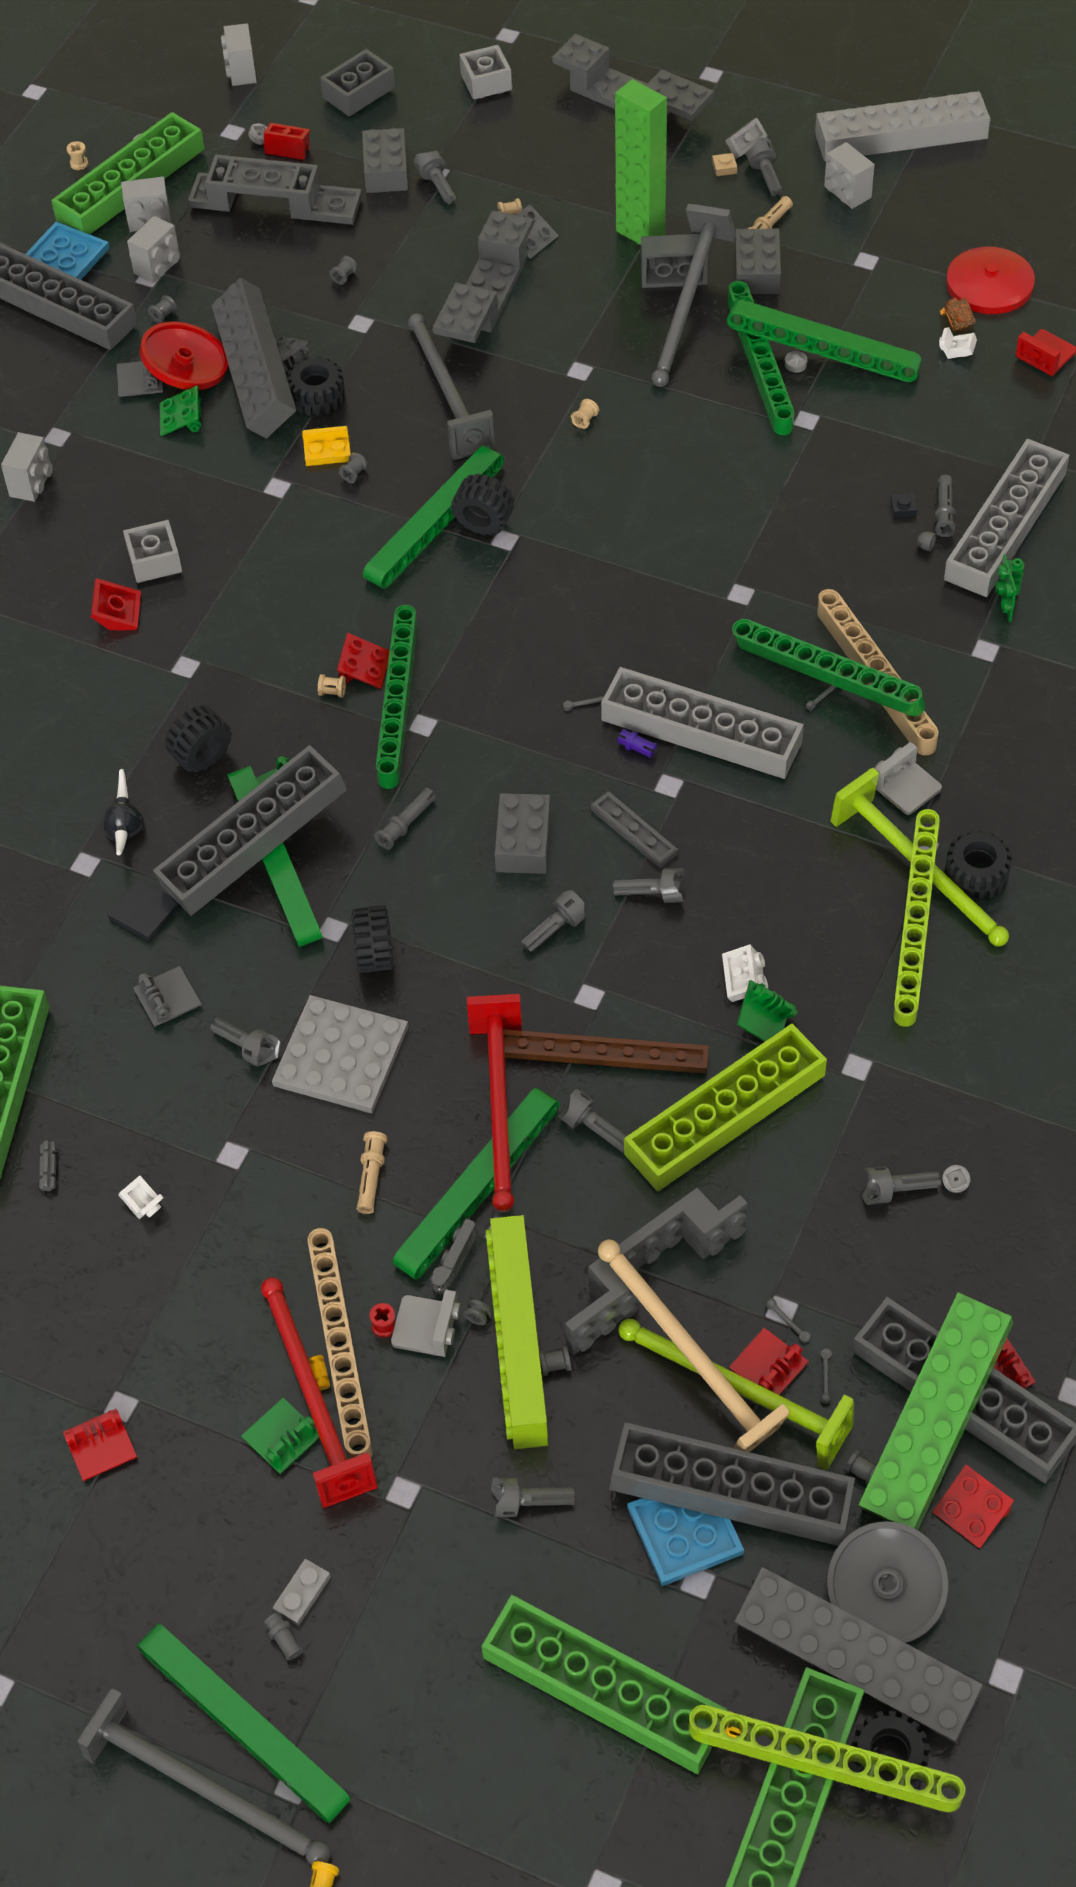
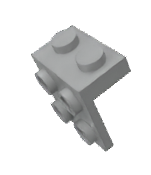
[874,742,942,815]
[391,1290,461,1357]

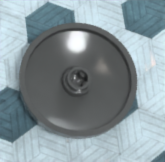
[827,1522,949,1643]

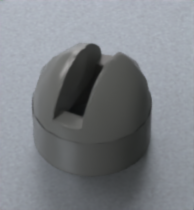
[917,531,936,551]

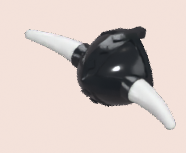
[102,769,146,855]

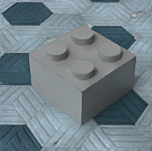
[221,23,257,86]
[459,45,512,99]
[824,142,875,209]
[121,176,171,232]
[127,216,180,283]
[1,432,53,502]
[123,520,182,583]

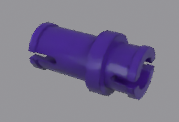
[617,729,657,758]

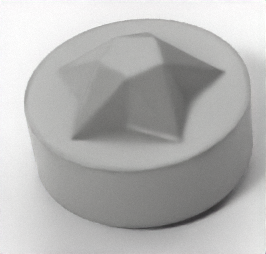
[248,123,267,145]
[785,351,807,373]
[942,1165,970,1193]

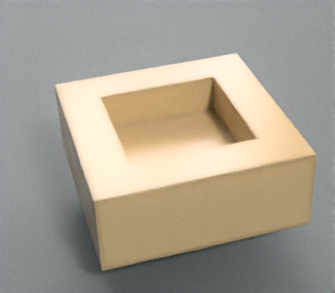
[712,153,737,176]

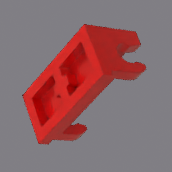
[264,123,310,160]

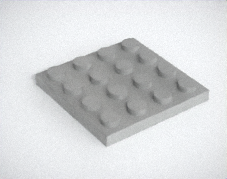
[272,995,409,1113]

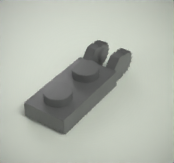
[431,1219,477,1296]

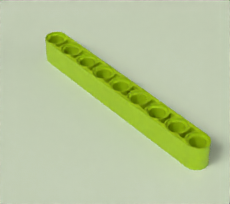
[893,809,940,1027]
[689,1705,965,1812]

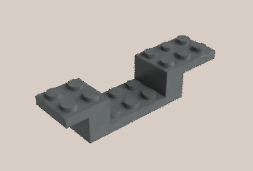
[552,34,714,121]
[188,155,362,225]
[433,210,533,343]
[565,1188,747,1356]

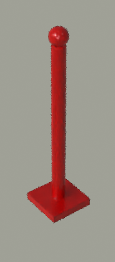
[467,994,522,1212]
[261,1277,378,1508]

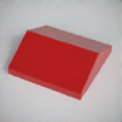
[91,578,141,631]

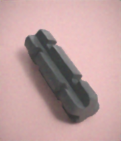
[39,1140,56,1192]

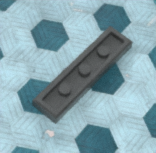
[590,791,678,868]

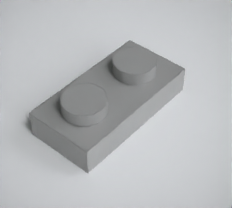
[725,118,768,159]
[272,1559,331,1626]

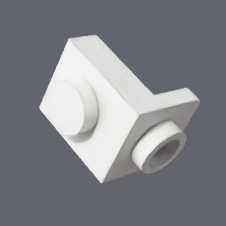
[939,327,977,359]
[118,1176,164,1219]

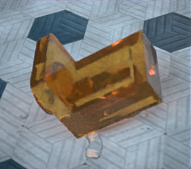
[940,298,976,332]

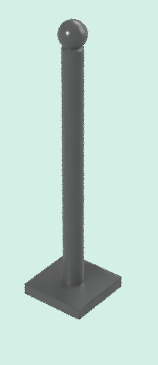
[651,203,736,387]
[408,313,496,461]
[78,1688,331,1865]

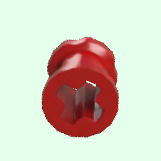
[369,1303,396,1338]

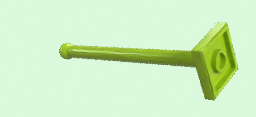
[830,768,1009,946]
[619,1319,854,1471]

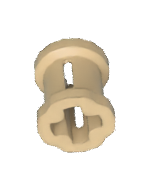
[67,141,89,170]
[497,198,522,215]
[571,399,599,429]
[318,674,346,698]

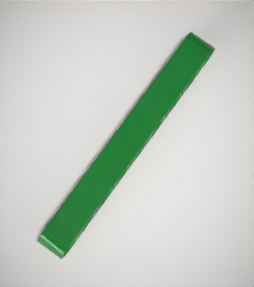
[728,281,794,435]
[727,300,922,382]
[363,445,504,589]
[376,605,417,789]
[732,619,926,716]
[227,766,323,947]
[393,1087,560,1280]
[136,1623,351,1824]

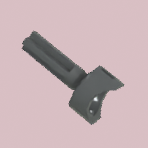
[745,137,782,197]
[414,150,456,204]
[613,868,686,903]
[521,890,585,953]
[210,1017,281,1067]
[557,1088,627,1152]
[862,1166,941,1205]
[491,1477,575,1517]

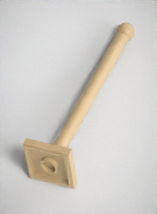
[598,1239,789,1452]

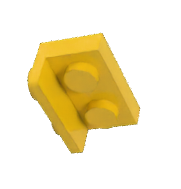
[302,426,351,466]

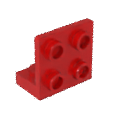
[1015,329,1076,376]

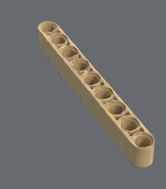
[817,589,938,756]
[308,1228,372,1460]

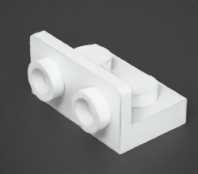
[722,944,768,1002]

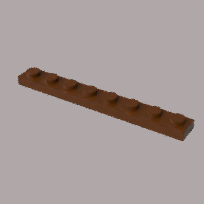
[503,1029,709,1074]

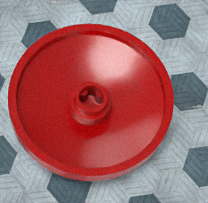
[946,247,1035,314]
[140,322,228,390]

